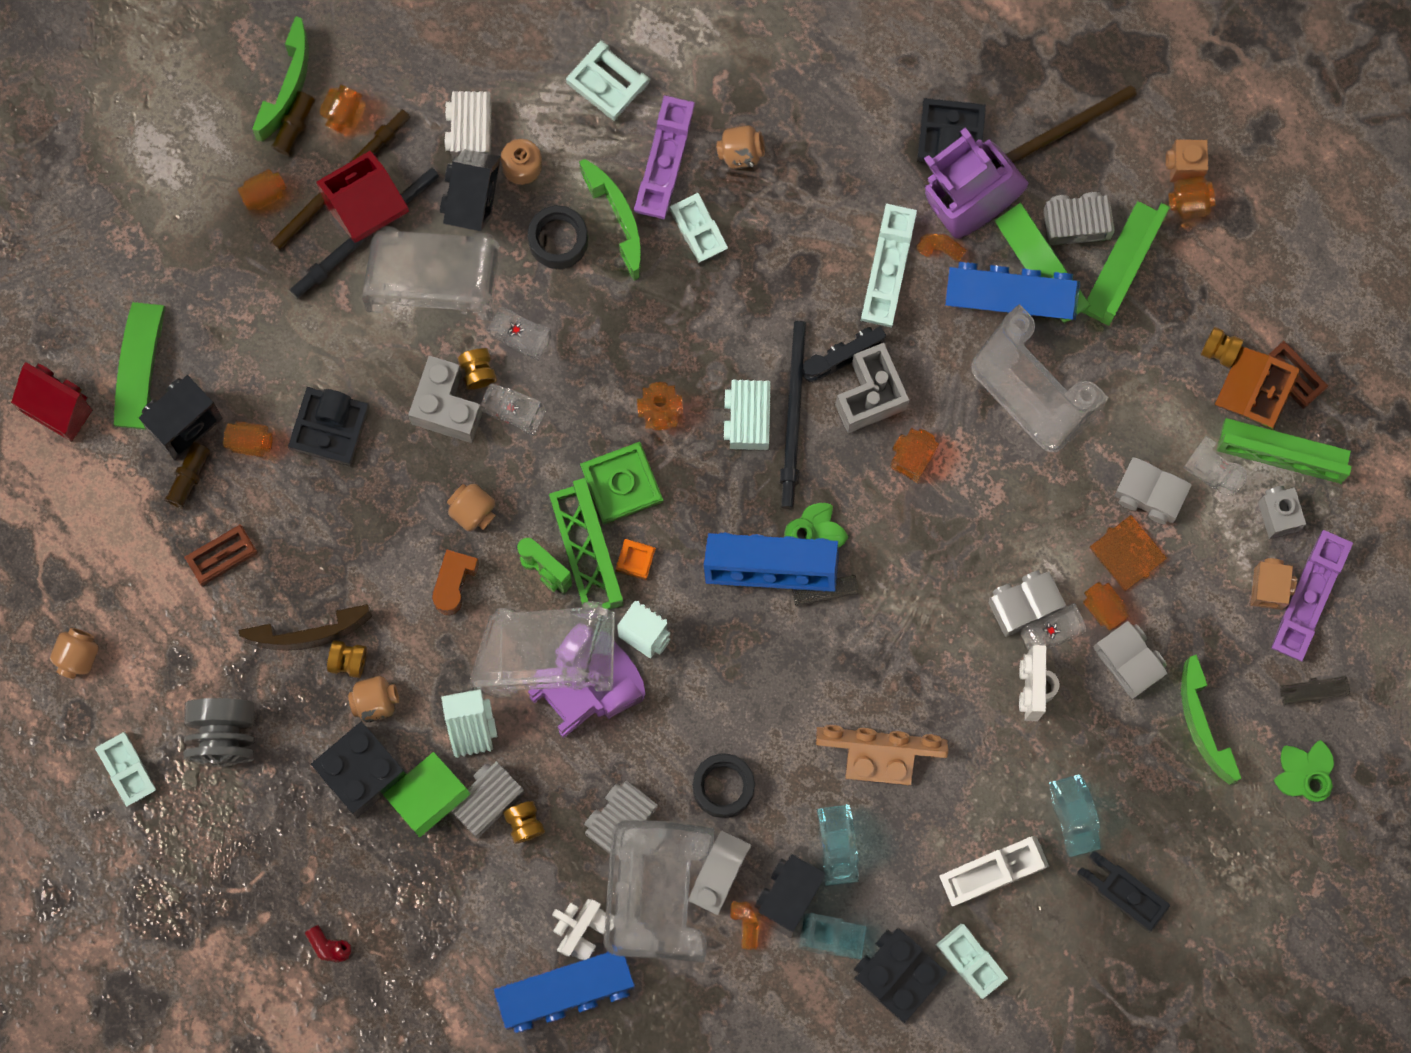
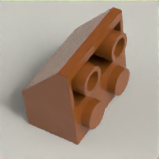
[1214,346,1300,431]

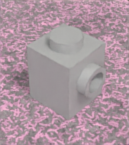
[1258,486,1306,539]

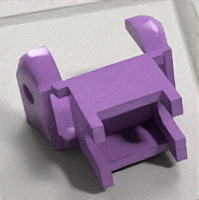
[924,128,1028,239]
[528,623,646,738]

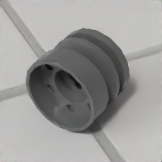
[184,698,255,767]

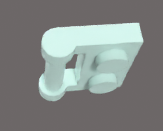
[566,41,650,121]

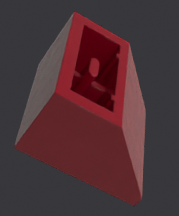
[316,151,410,243]
[11,362,93,442]

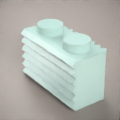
[724,380,770,450]
[618,601,671,658]
[441,689,497,758]

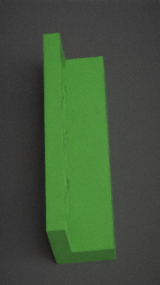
[1082,201,1170,326]
[1217,418,1352,484]
[549,478,623,617]

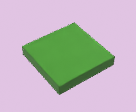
[580,442,663,525]
[383,752,470,838]

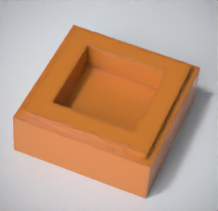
[615,539,656,580]

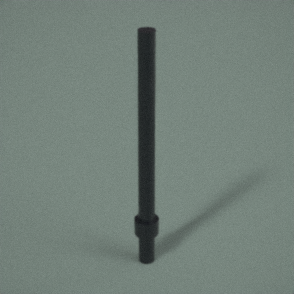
[289,167,440,299]
[780,321,806,509]

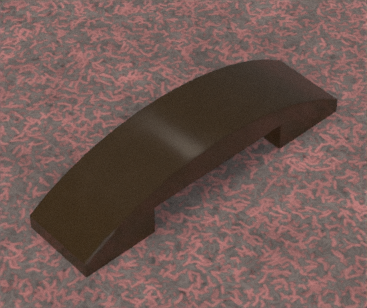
[238,604,372,651]

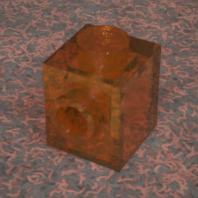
[890,428,939,483]

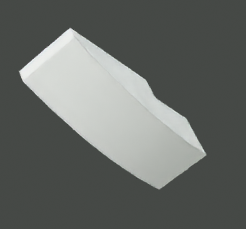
[939,836,1050,907]

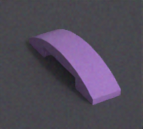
[634,95,695,220]
[1271,530,1353,662]

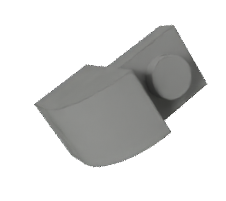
[688,830,751,915]

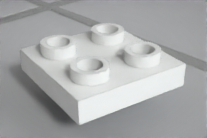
[1019,645,1059,721]

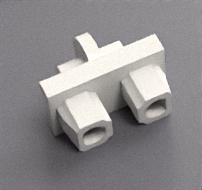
[552,899,612,960]

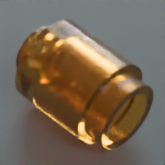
[237,169,287,211]
[223,421,273,457]
[1083,581,1130,631]

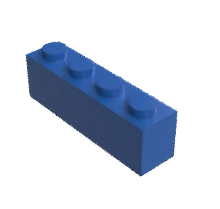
[945,262,1080,320]
[704,532,839,592]
[494,948,635,1034]

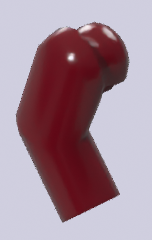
[304,925,351,963]

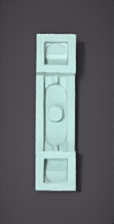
[861,204,917,327]

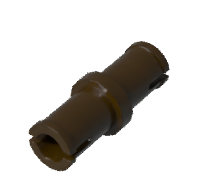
[271,91,316,156]
[164,442,210,509]

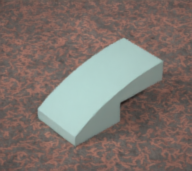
[669,193,728,262]
[95,731,156,807]
[936,924,1008,999]

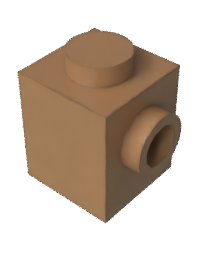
[1166,140,1208,183]
[1250,558,1297,610]

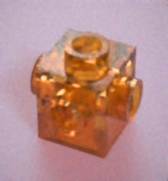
[637,382,683,431]

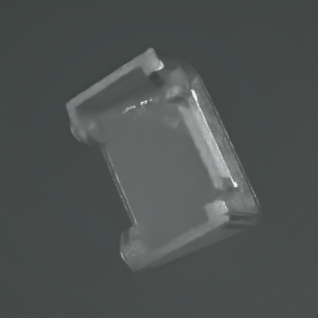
[362,227,500,321]
[971,304,1109,452]
[470,602,615,698]
[604,820,714,963]

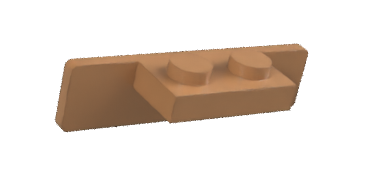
[816,725,948,785]

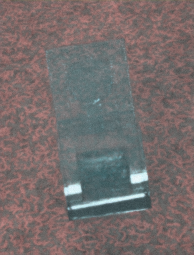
[1049,774,1101,857]
[816,805,859,886]
[799,913,866,960]

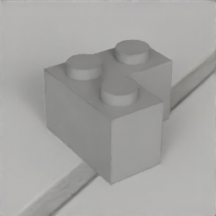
[835,343,909,433]
[408,356,482,443]

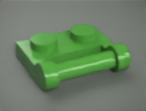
[517,538,572,594]

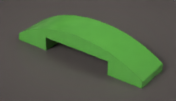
[252,16,309,142]
[579,159,641,281]
[995,203,1091,324]
[114,302,165,430]
[1181,655,1242,785]

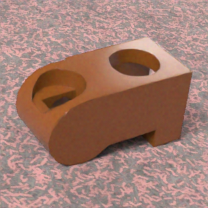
[432,549,479,616]

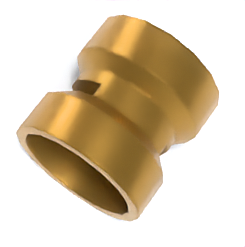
[1201,326,1244,369]
[458,348,497,390]
[327,640,367,678]
[503,801,545,844]

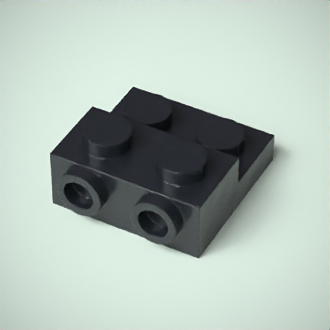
[853,928,948,1024]

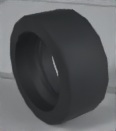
[527,205,588,269]
[692,753,755,818]

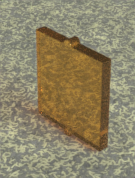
[1089,515,1167,591]

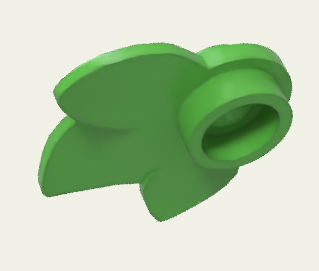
[784,503,848,548]
[1274,740,1334,802]

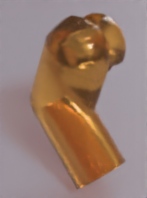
[917,234,966,262]
[730,901,759,950]

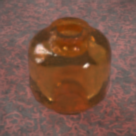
[319,84,366,134]
[1168,176,1216,220]

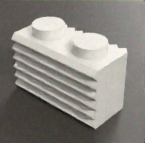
[445,91,491,161]

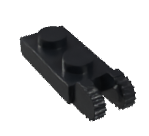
[803,326,886,383]
[1077,851,1171,933]

